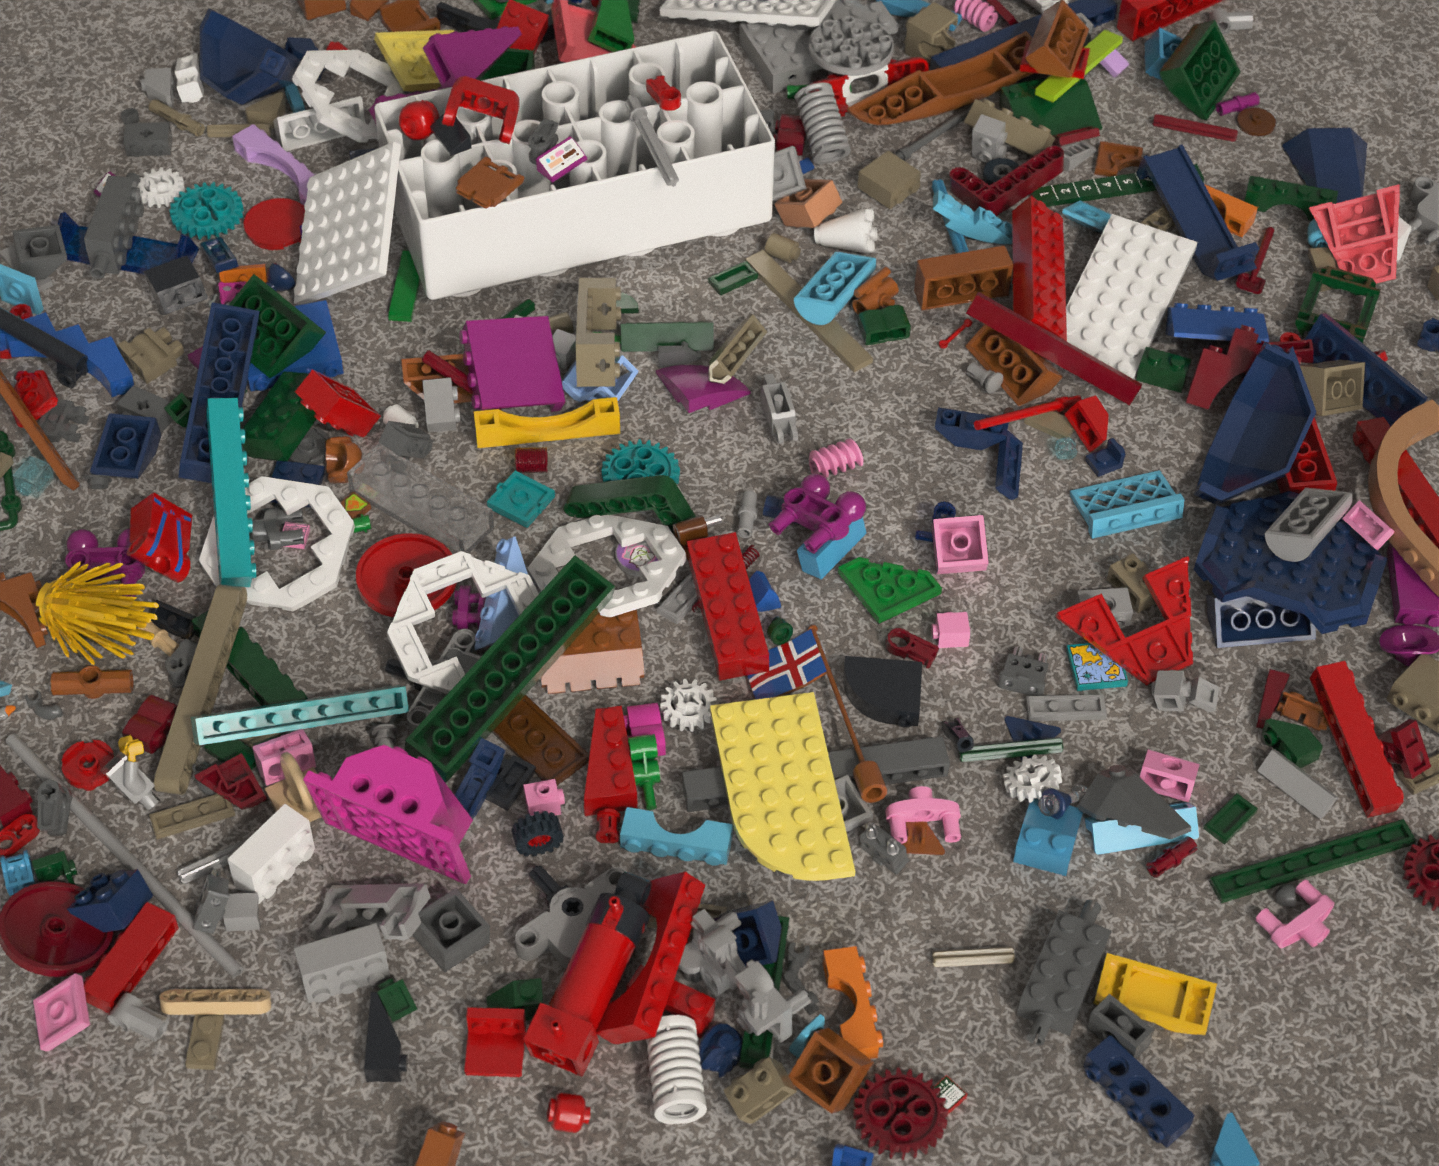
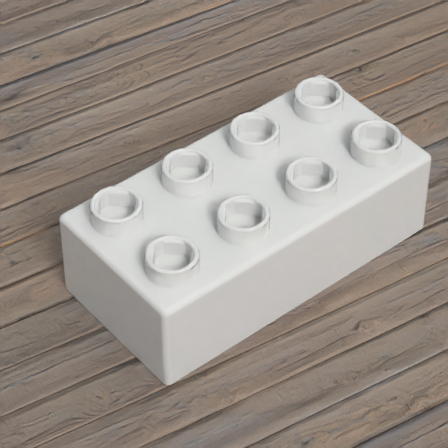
[375,31,775,300]

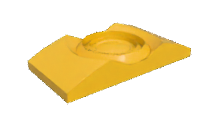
[1094,953,1217,1035]

